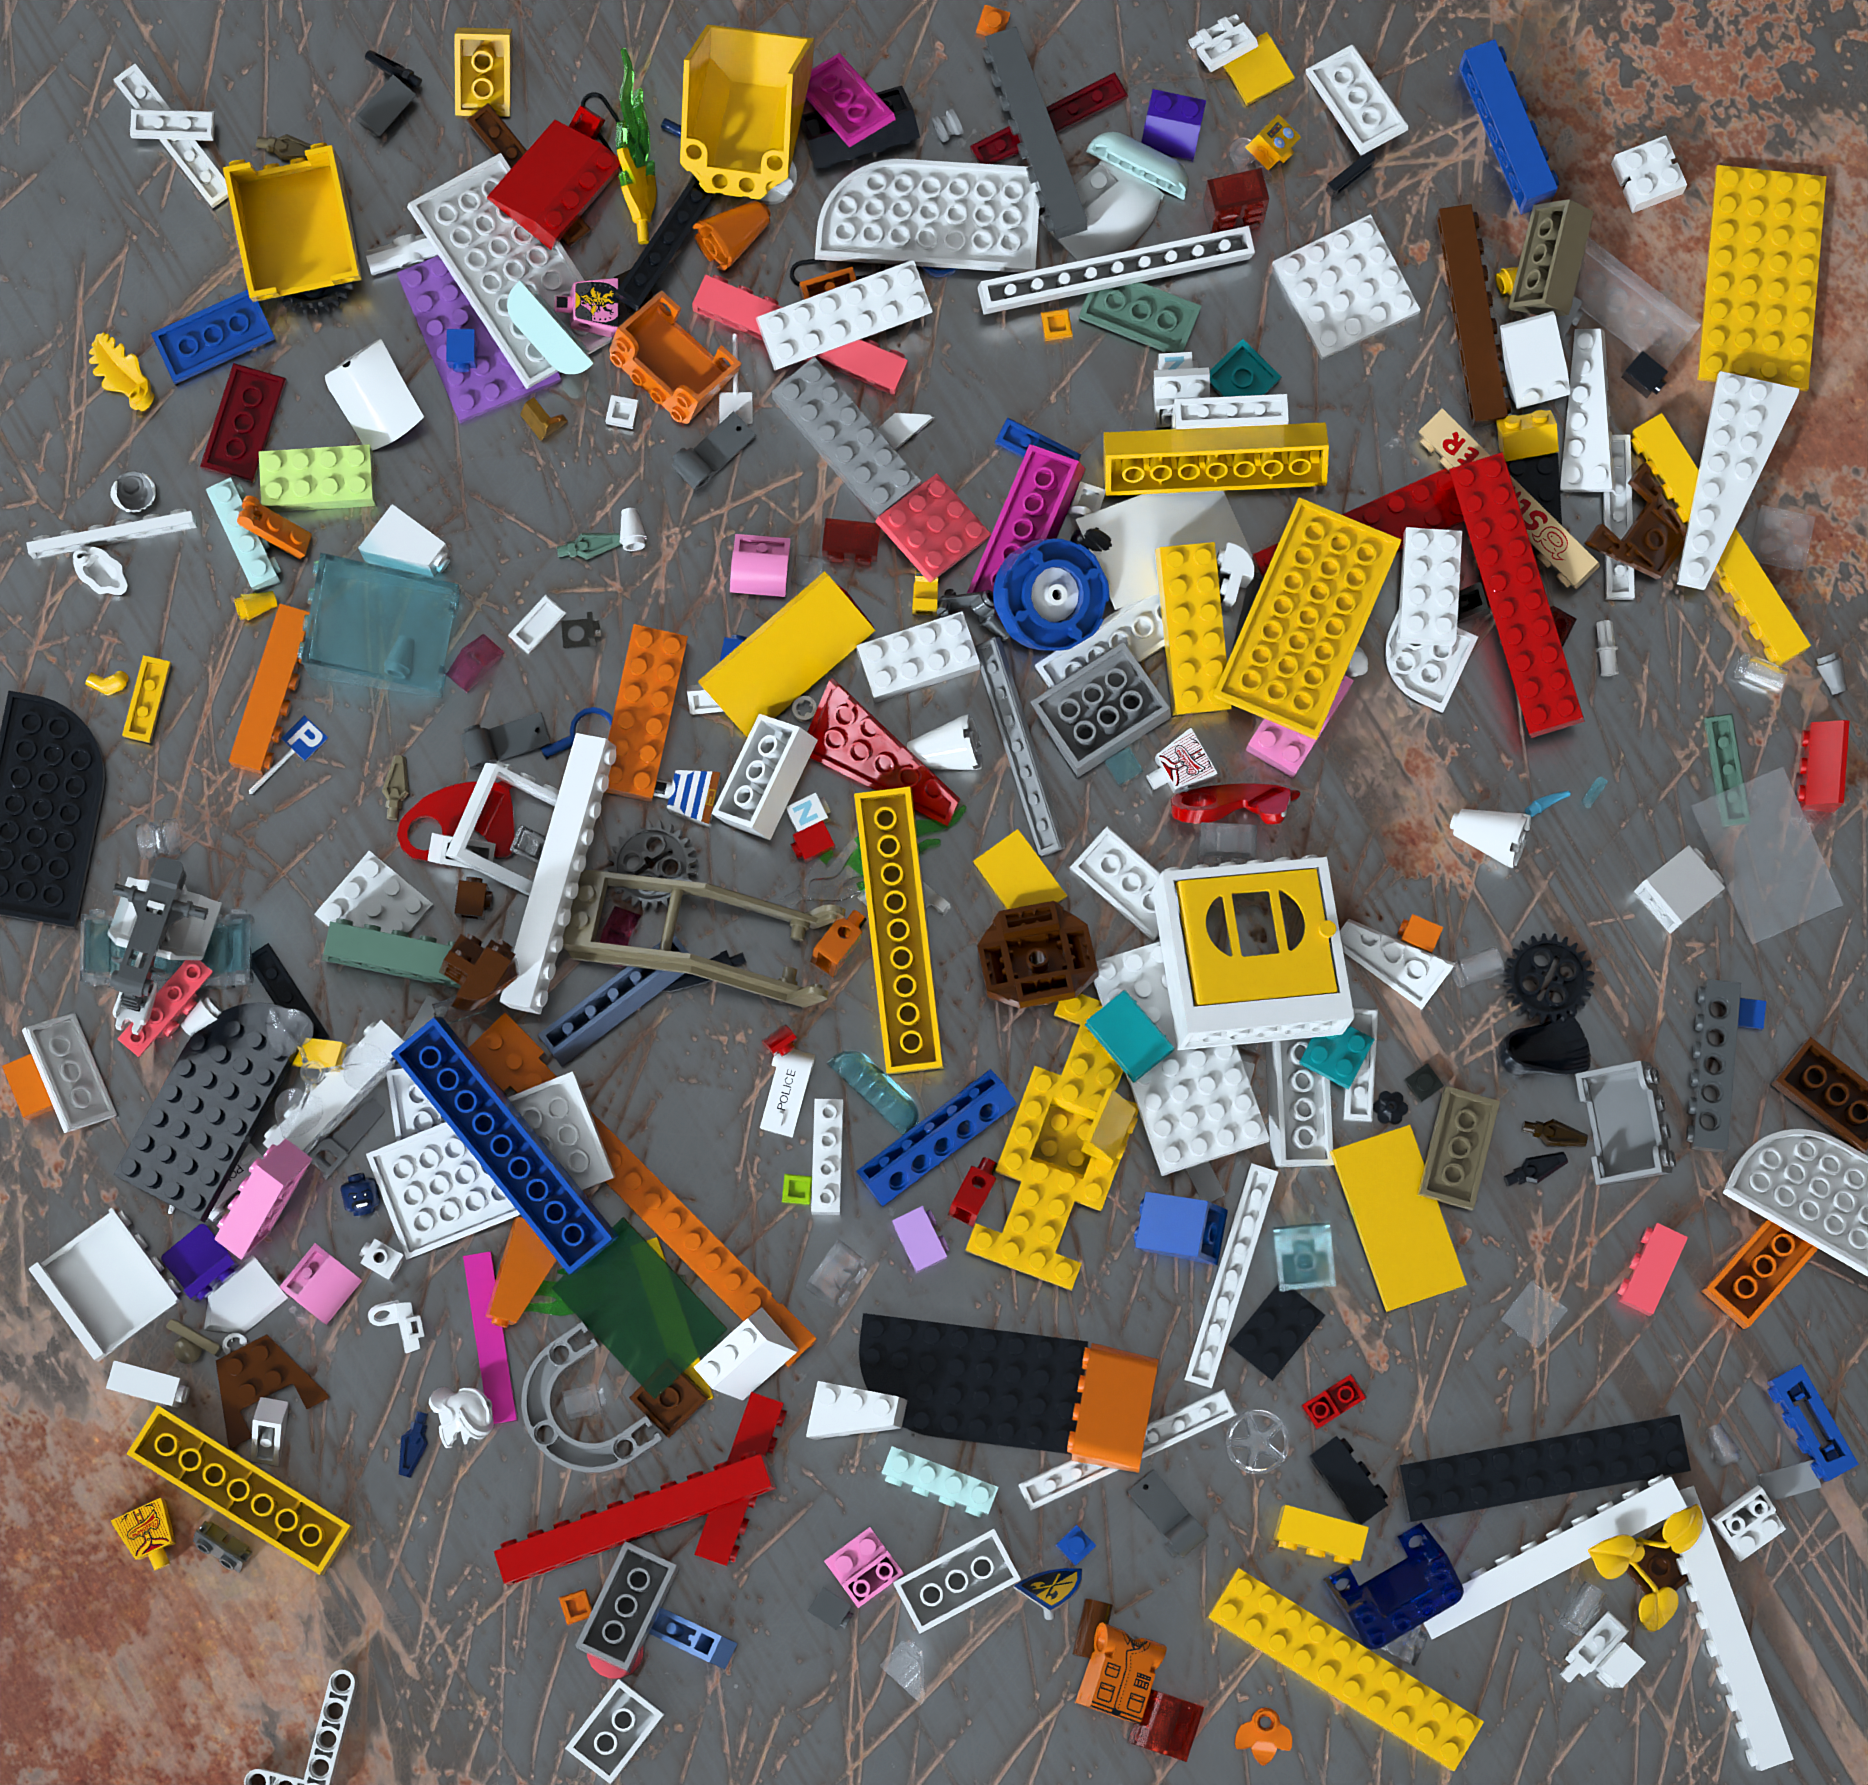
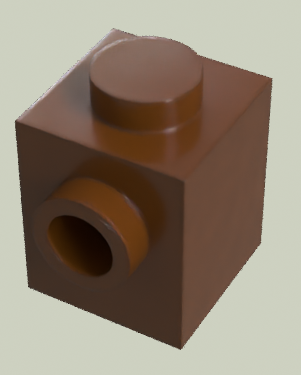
[454,877,493,921]

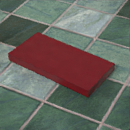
[200,363,287,484]

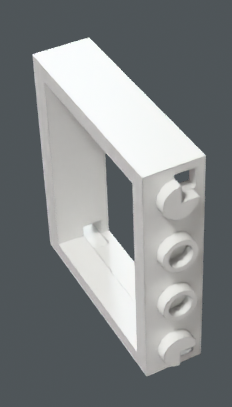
[446,761,560,896]

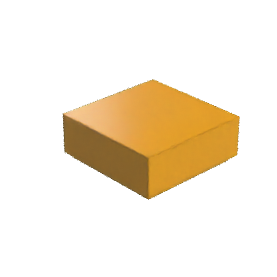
[1041,308,1073,341]

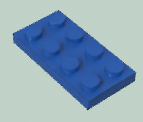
[151,289,275,384]

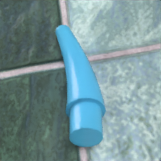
[1525,791,1571,818]

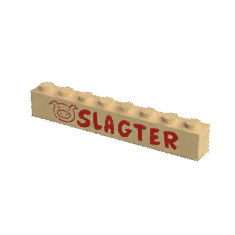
[1418,408,1600,590]

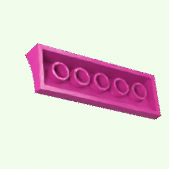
[967,444,1086,593]

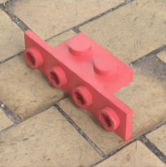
[118,960,213,1057]

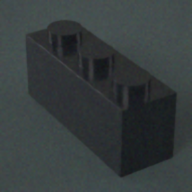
[1308,1436,1388,1525]

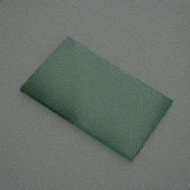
[552,1217,727,1400]

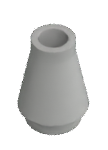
[1816,652,1848,695]

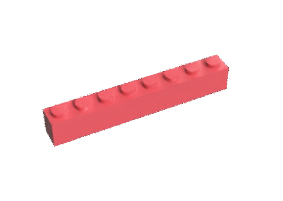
[692,274,908,396]

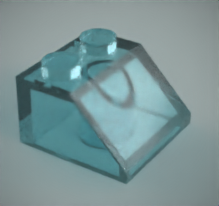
[1273,1222,1336,1291]

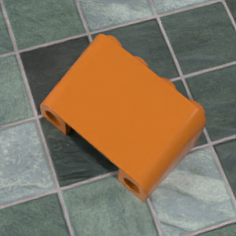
[609,290,742,424]
[1067,1343,1159,1473]

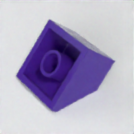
[1141,89,1206,162]

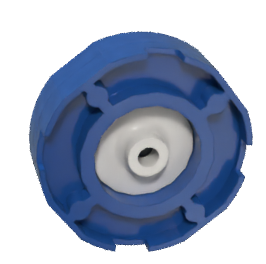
[993,539,1109,651]

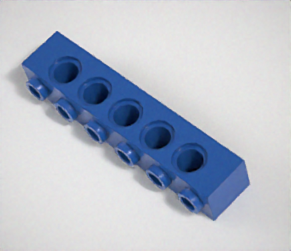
[856,1069,1017,1207]

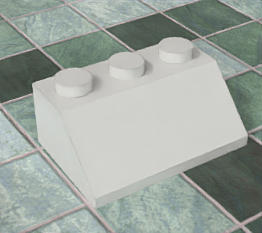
[694,1307,799,1400]

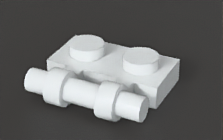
[1188,14,1258,72]

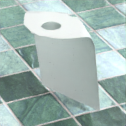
[325,339,424,451]

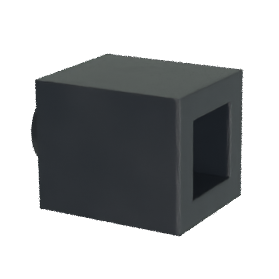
[1621,351,1668,399]

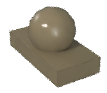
[166,1318,223,1364]

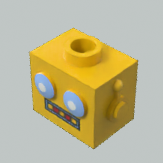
[1245,114,1301,171]

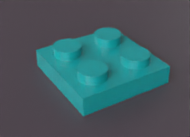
[1210,339,1282,397]
[1299,1026,1375,1090]

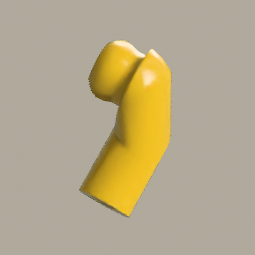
[85,671,129,695]

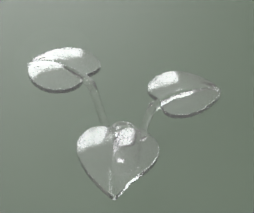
[266,1006,392,1139]

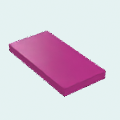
[806,53,896,147]

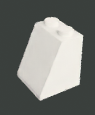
[358,504,450,577]
[1634,845,1725,934]

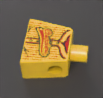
[111,1498,176,1571]

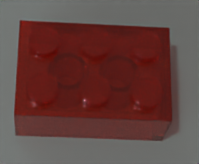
[1203,168,1269,234]

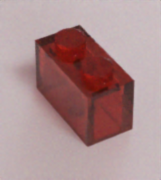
[822,518,881,565]

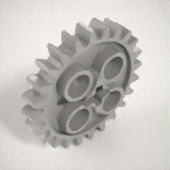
[607,820,698,911]

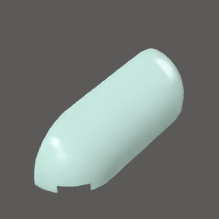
[1086,132,1189,200]
[507,281,595,374]

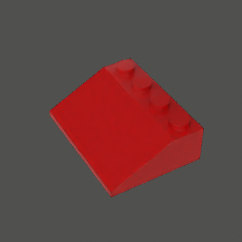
[487,120,621,250]

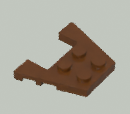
[1584,463,1687,579]
[216,1334,330,1449]

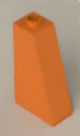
[485,1217,557,1328]

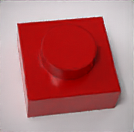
[569,106,605,140]

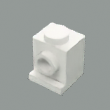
[359,1239,406,1282]

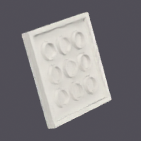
[1272,214,1420,360]

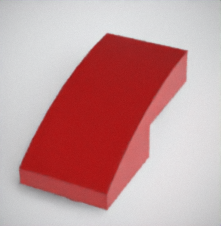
[762,1025,797,1056]
[1302,1374,1367,1429]

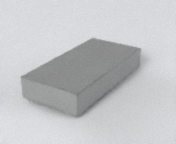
[1758,1460,1821,1501]

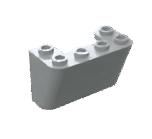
[1575,1061,1676,1185]

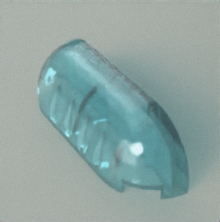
[826,1050,919,1136]

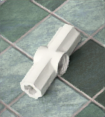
[364,234,438,275]

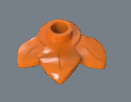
[1235,1708,1292,1766]

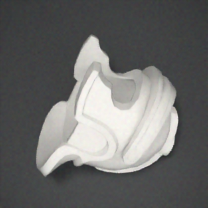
[429,1387,494,1448]

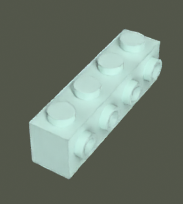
[206,477,281,593]
[882,1446,998,1518]

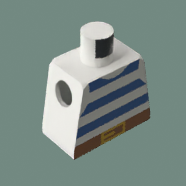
[654,770,722,828]

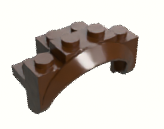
[439,933,520,1011]

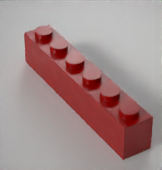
[694,1392,787,1567]

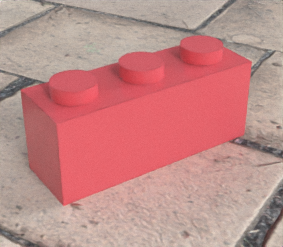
[1617,1223,1688,1316]

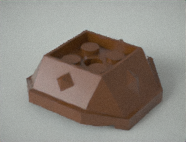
[977,901,1099,1009]

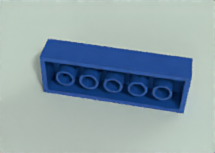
[1459,39,1559,215]

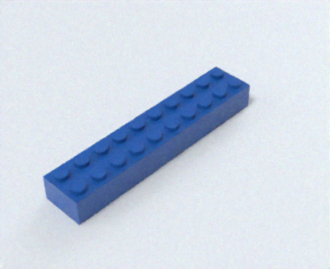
[391,1017,619,1275]

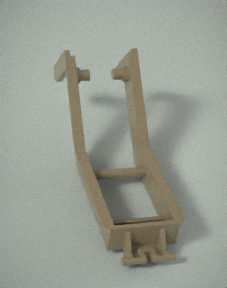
[563,869,846,1008]

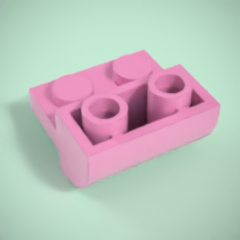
[730,534,791,597]
[279,1243,362,1325]
[824,1526,904,1608]

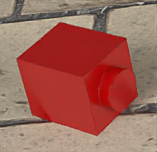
[790,820,835,864]

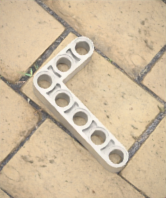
[244,1670,358,1785]

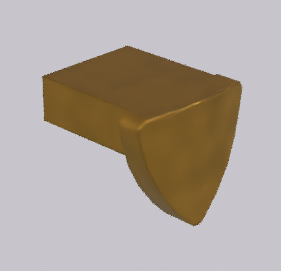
[520,397,568,441]

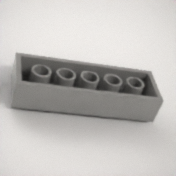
[772,357,921,519]

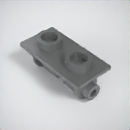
[193,1521,253,1573]

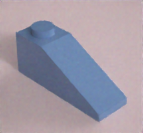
[649,1607,738,1670]

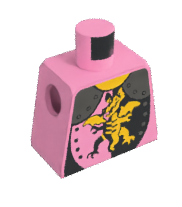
[554,278,618,337]

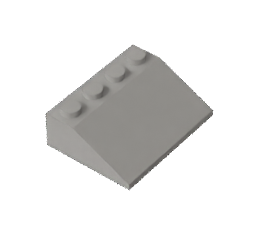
[1031,642,1171,778]

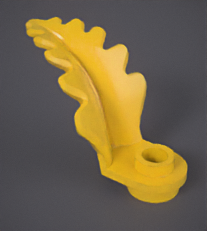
[89,332,155,411]

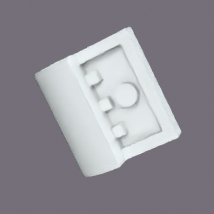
[1153,367,1210,428]
[1216,542,1254,612]
[1711,1485,1786,1562]

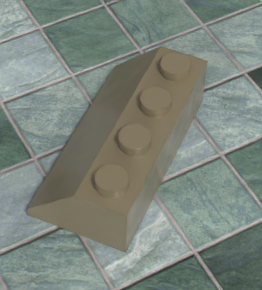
[1508,199,1594,317]

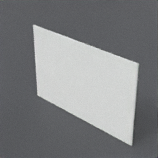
[1075,491,1253,610]

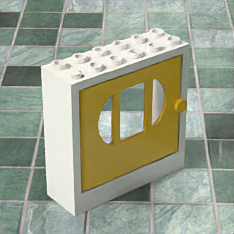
[1152,855,1354,1050]

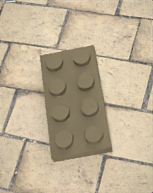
[1418,1086,1500,1210]

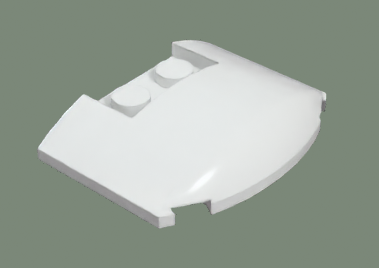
[1038,160,1164,261]

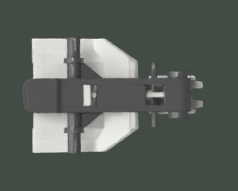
[107,857,222,1035]

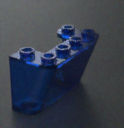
[1324,1522,1464,1650]

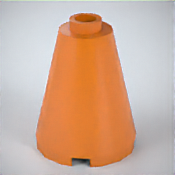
[693,201,771,271]

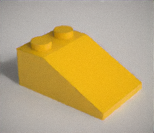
[455,27,512,117]
[1081,1087,1138,1164]

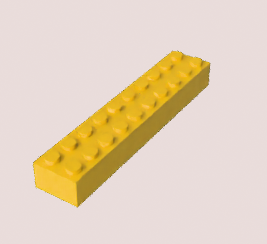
[854,787,944,1075]
[1207,1568,1484,1771]

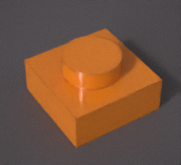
[976,5,1011,36]

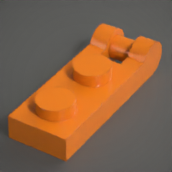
[237,496,312,559]

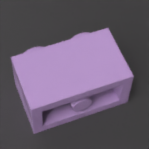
[892,1206,950,1273]

